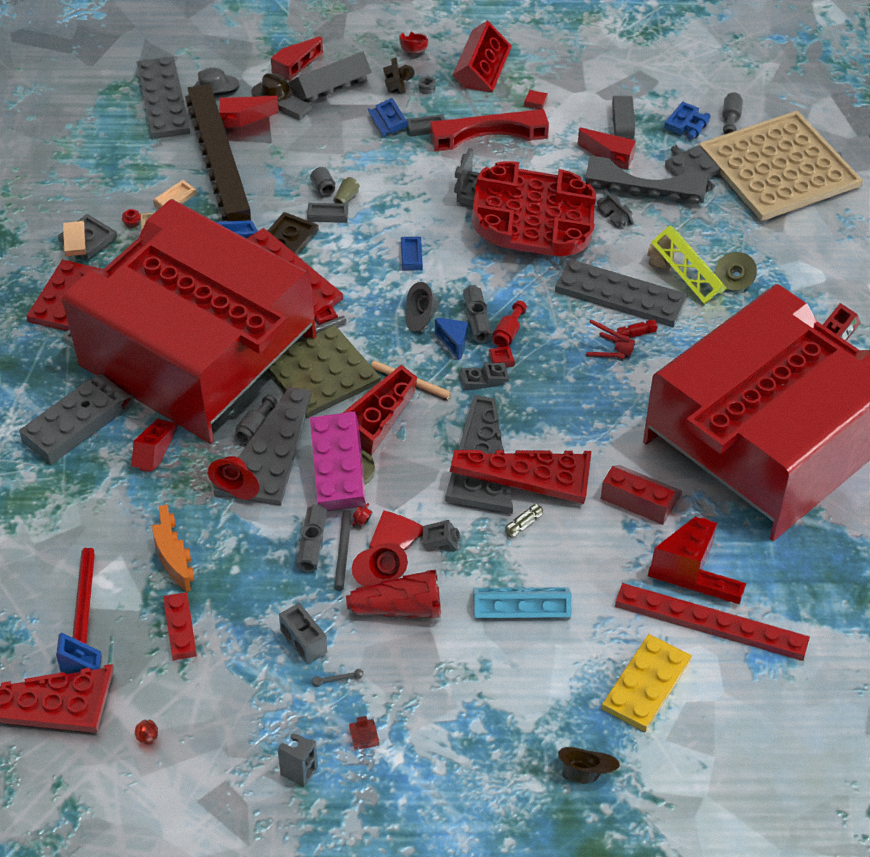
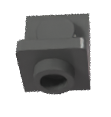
[422,520,461,551]

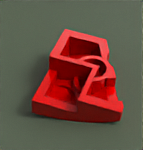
[369,510,423,551]

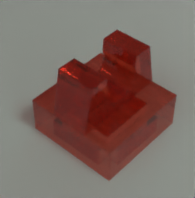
[349,716,379,751]

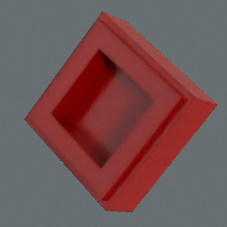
[524,90,548,109]
[314,306,338,325]
[489,346,515,368]

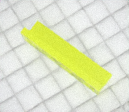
[651,225,727,304]

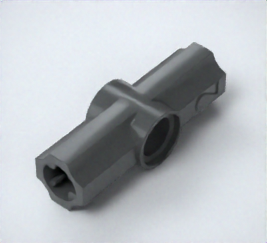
[463,285,492,343]
[296,504,327,573]

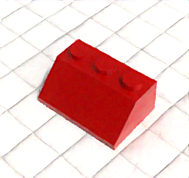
[600,465,682,525]

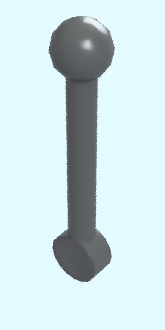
[312,669,364,687]

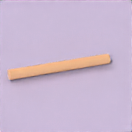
[371,360,451,400]

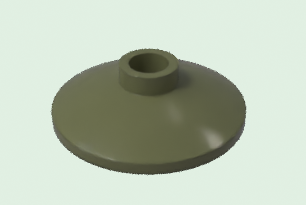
[715,252,757,291]

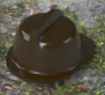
[251,73,293,101]
[558,747,620,784]

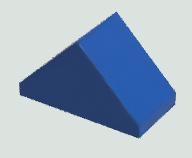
[435,318,468,360]
[56,633,101,674]

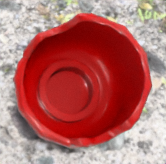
[399,31,428,55]

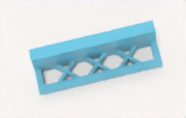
[473,587,571,618]

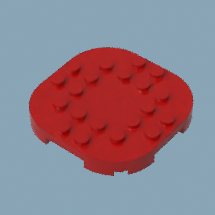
[471,161,596,256]

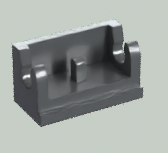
[278,734,318,787]

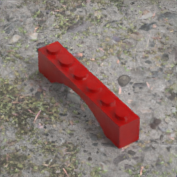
[430,109,549,152]

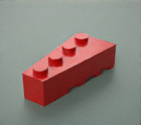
[343,365,418,456]

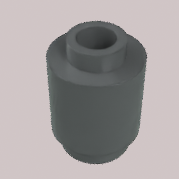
[310,167,335,196]

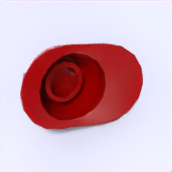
[207,456,259,500]
[351,543,408,586]

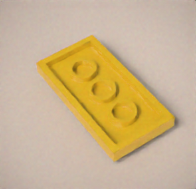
[601,634,692,732]

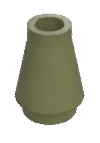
[333,177,360,204]

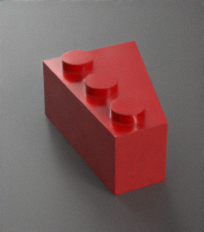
[650,516,718,585]

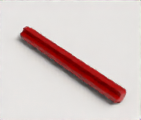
[72,547,95,644]

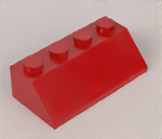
[452,20,512,93]

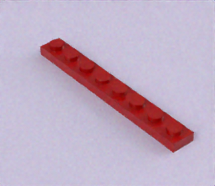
[615,583,810,661]

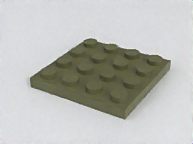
[267,325,381,418]

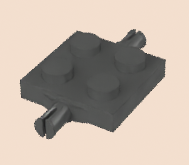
[665,145,720,191]

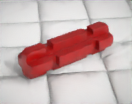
[617,319,658,338]

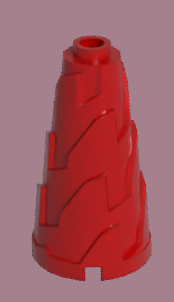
[346,569,441,619]

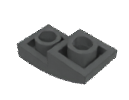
[459,362,509,390]

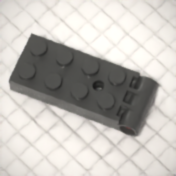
[19,374,134,465]

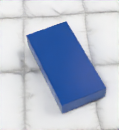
[401,236,423,271]

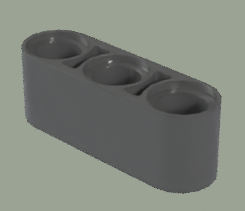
[612,96,635,138]

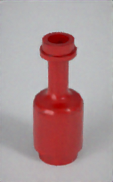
[492,300,527,347]

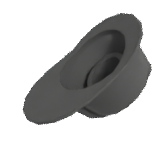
[194,67,239,93]
[406,282,439,331]

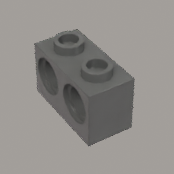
[279,602,327,664]

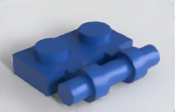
[664,101,711,140]

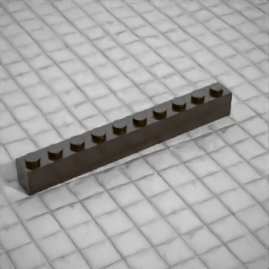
[185,84,251,221]

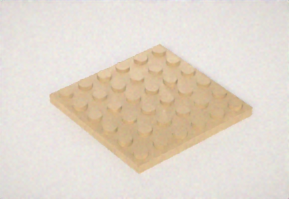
[699,111,863,221]

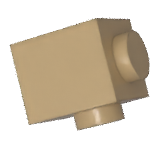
[647,234,677,270]

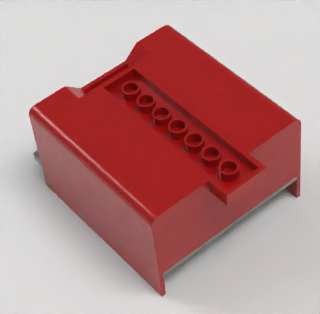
[62,199,316,444]
[643,284,870,542]

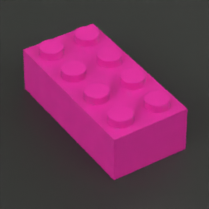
[310,411,367,511]

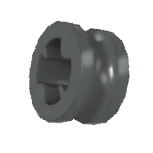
[419,76,436,94]

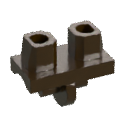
[383,57,415,94]

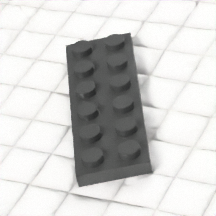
[136,56,191,139]
[555,259,688,327]

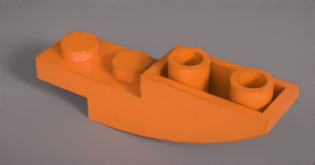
[152,504,194,592]

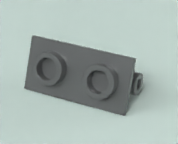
[597,190,634,228]

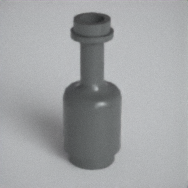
[722,92,743,135]
[235,394,277,444]

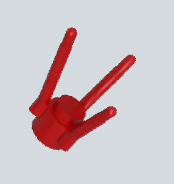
[586,319,636,360]

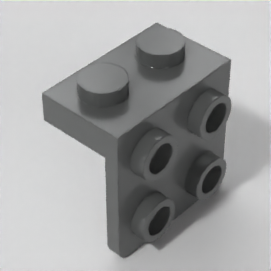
[454,148,479,206]

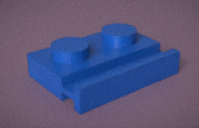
[368,98,408,138]

